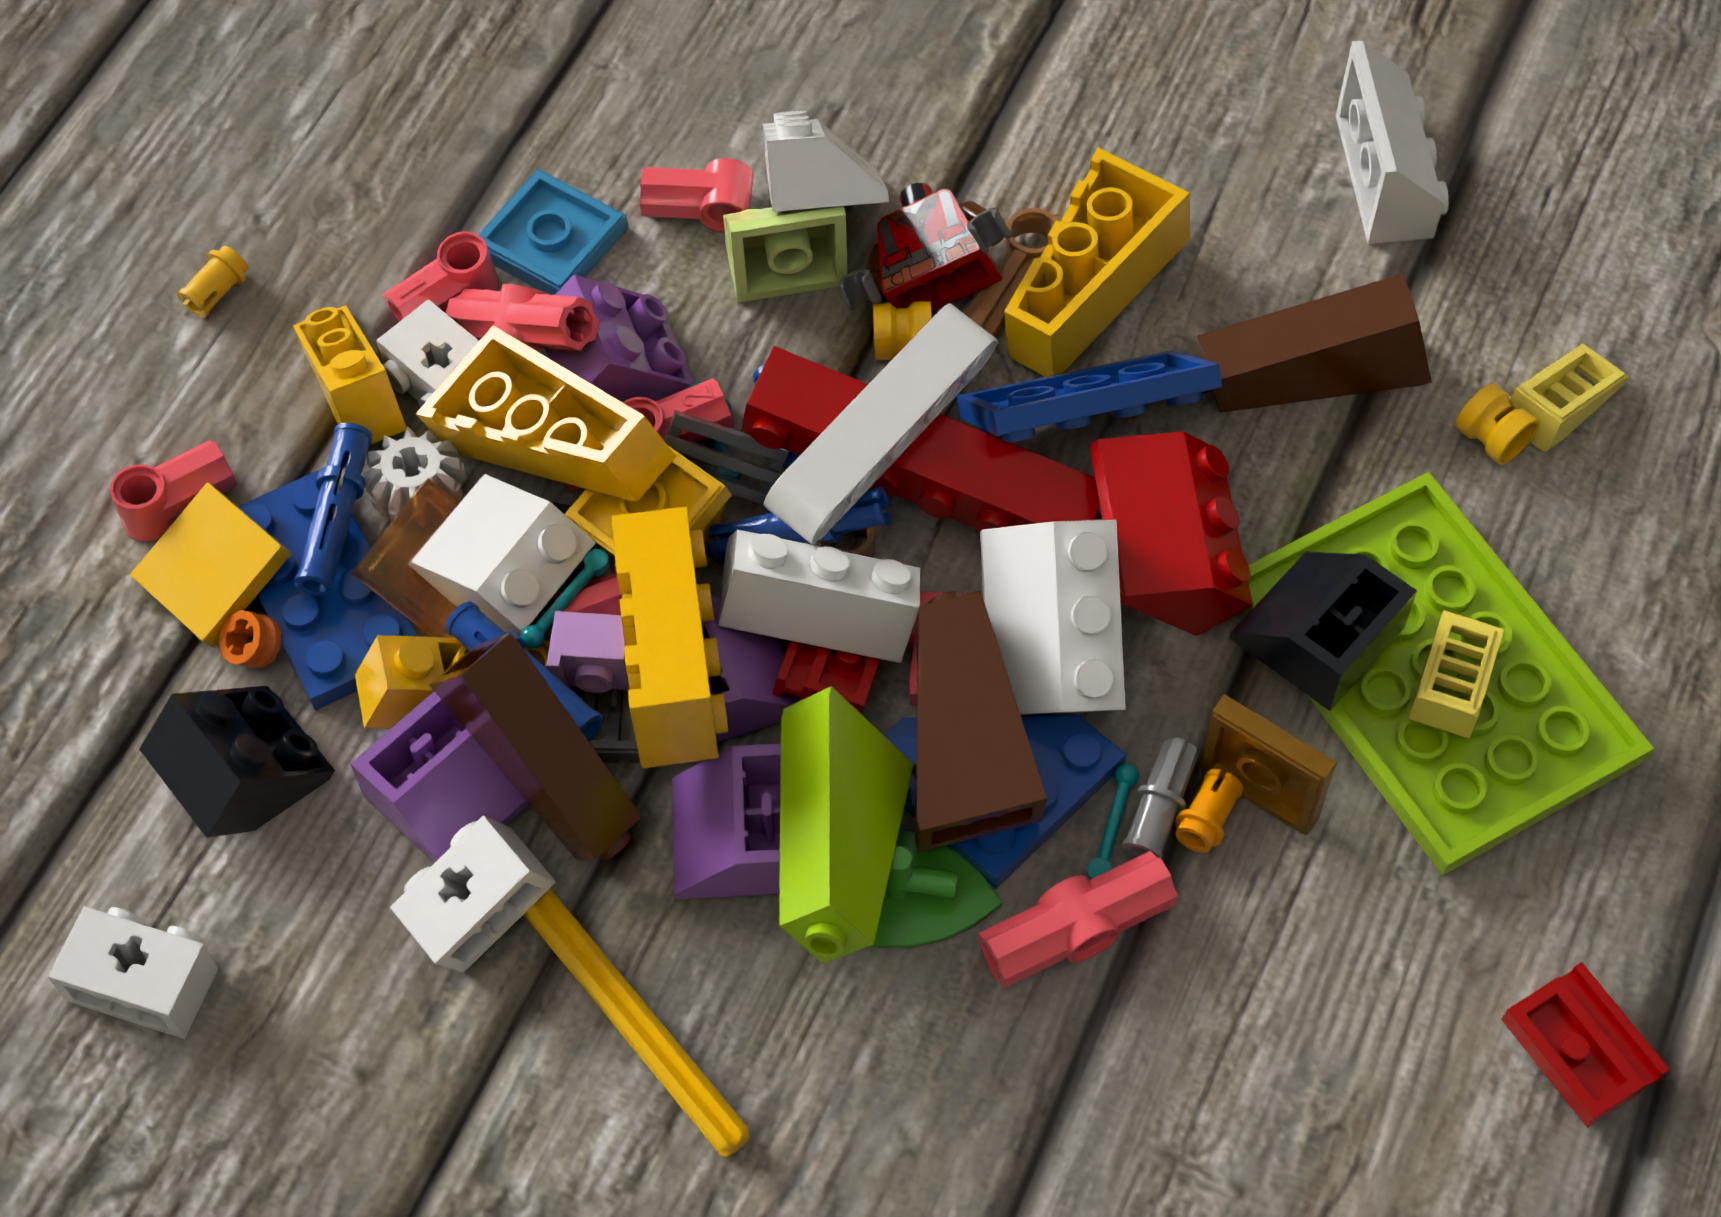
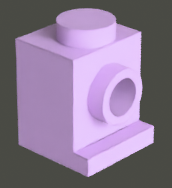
[546,611,629,693]

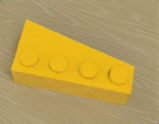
[1004,147,1190,377]
[416,325,676,502]
[611,506,729,768]

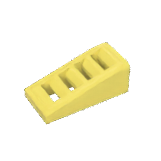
[1509,344,1629,452]
[1408,610,1504,739]

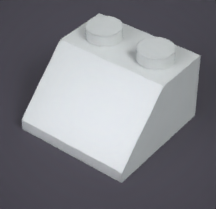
[408,474,596,635]

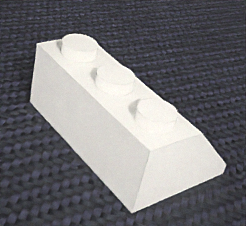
[1336,40,1449,244]
[763,111,889,212]
[980,519,1126,715]
[718,530,920,663]

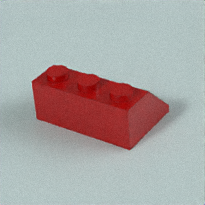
[1090,431,1253,636]

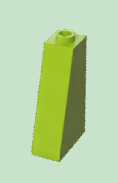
[779,686,914,964]

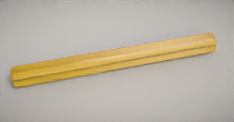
[523,888,750,1157]

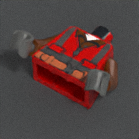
[838,183,1013,312]

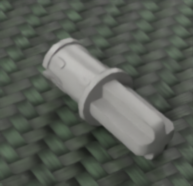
[1122,737,1198,858]

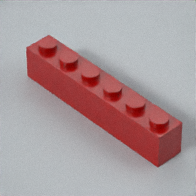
[741,346,1100,534]

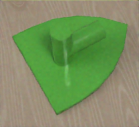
[868,829,1002,949]

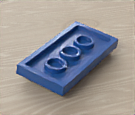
[957,350,1222,442]
[238,470,418,711]

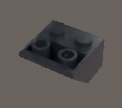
[1229,552,1417,711]
[139,686,335,838]

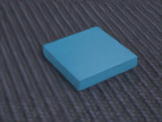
[478,169,629,295]

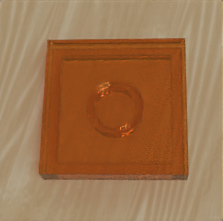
[351,478,459,638]

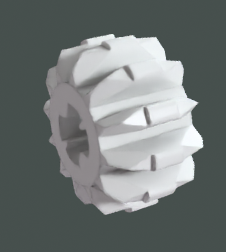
[363,426,467,530]

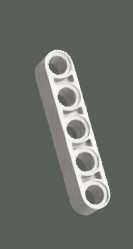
[763,303,998,544]

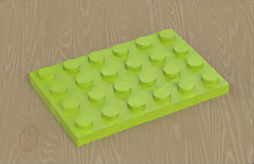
[1244,471,1655,876]

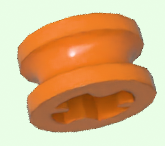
[218,610,282,669]

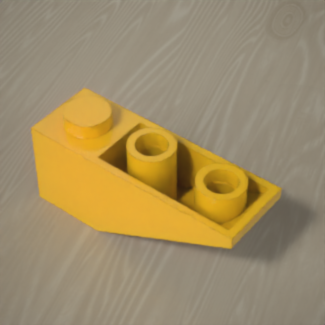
[293,305,407,444]
[355,635,550,729]

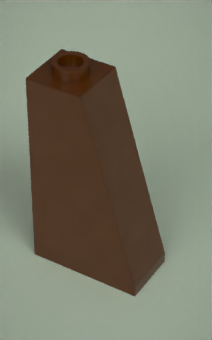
[1197,273,1432,413]
[915,591,1047,853]
[429,633,642,861]

